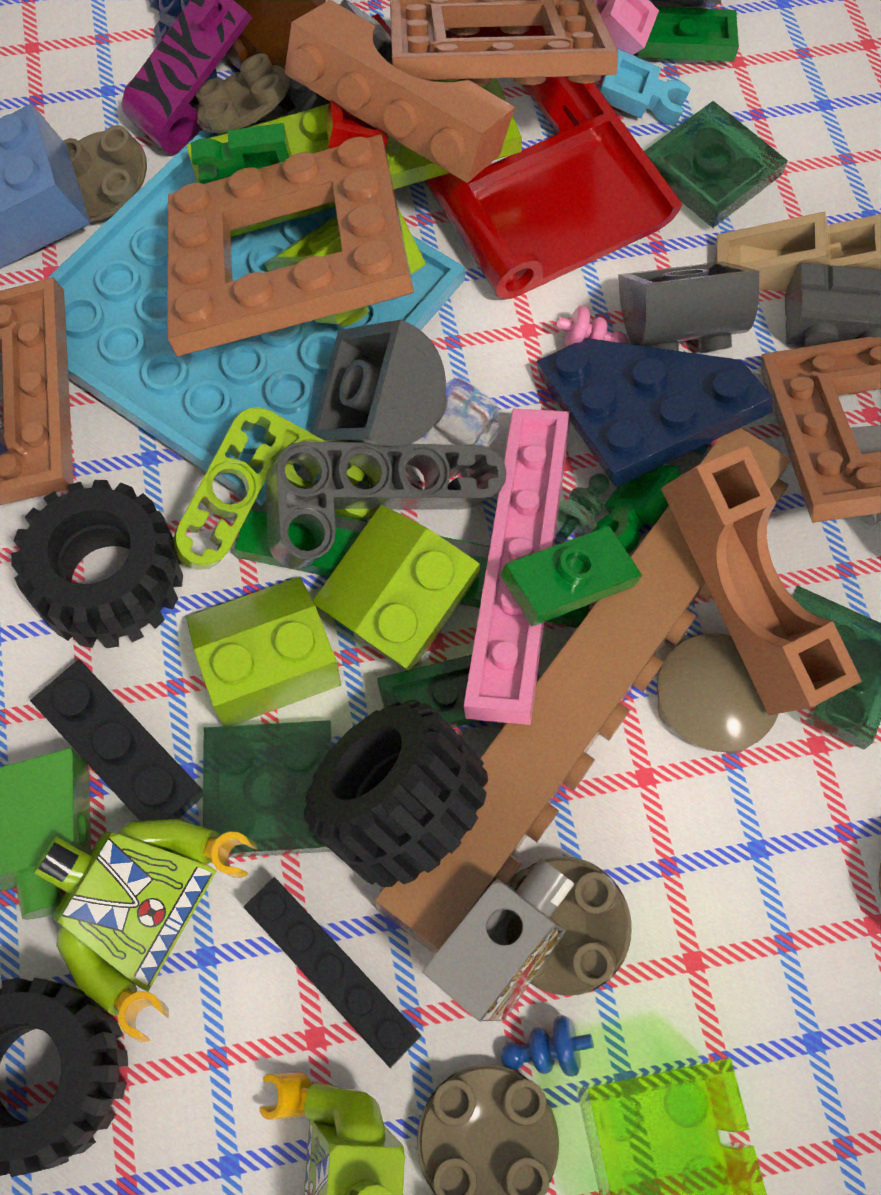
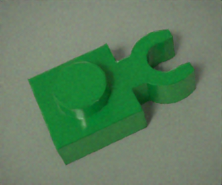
[191,123,292,184]
[590,465,682,554]

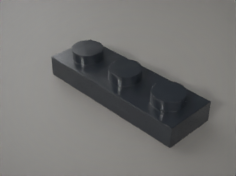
[30,659,206,821]

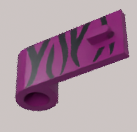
[121,0,253,154]

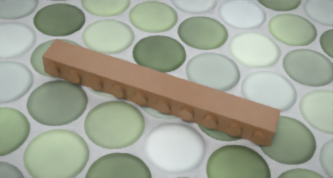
[375,428,792,954]

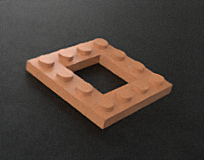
[390,0,618,86]
[167,134,414,357]
[0,277,73,505]
[761,336,881,523]

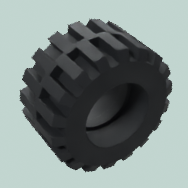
[11,480,183,648]
[303,700,488,887]
[0,978,128,1177]

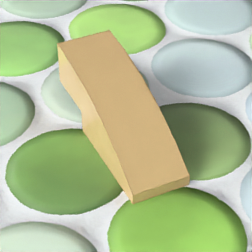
[717,211,881,292]

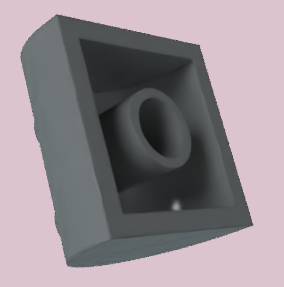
[618,261,759,351]
[311,319,447,447]

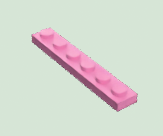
[464,408,569,725]

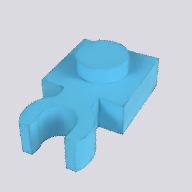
[599,48,691,125]

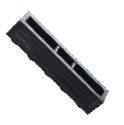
[243,877,422,1069]

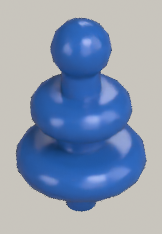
[500,1015,594,1077]

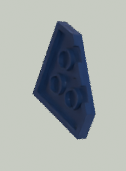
[536,338,773,488]

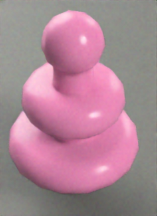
[556,306,628,347]

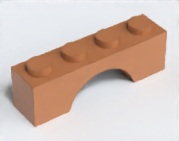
[284,0,515,183]
[661,444,862,715]

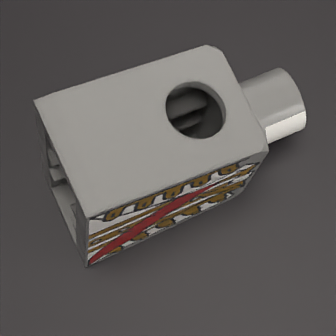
[422,858,574,1022]

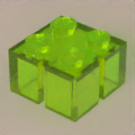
[576,1058,767,1195]

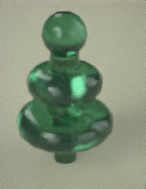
[557,473,610,538]

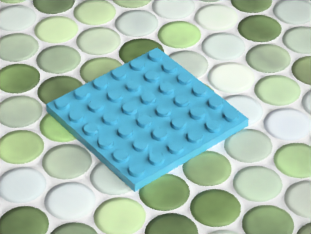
[47,130,465,506]

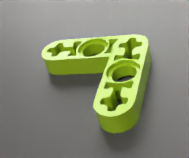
[173,407,377,570]

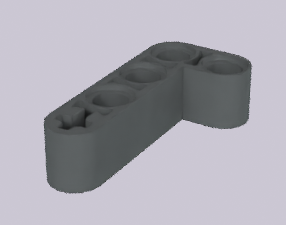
[265,441,506,569]

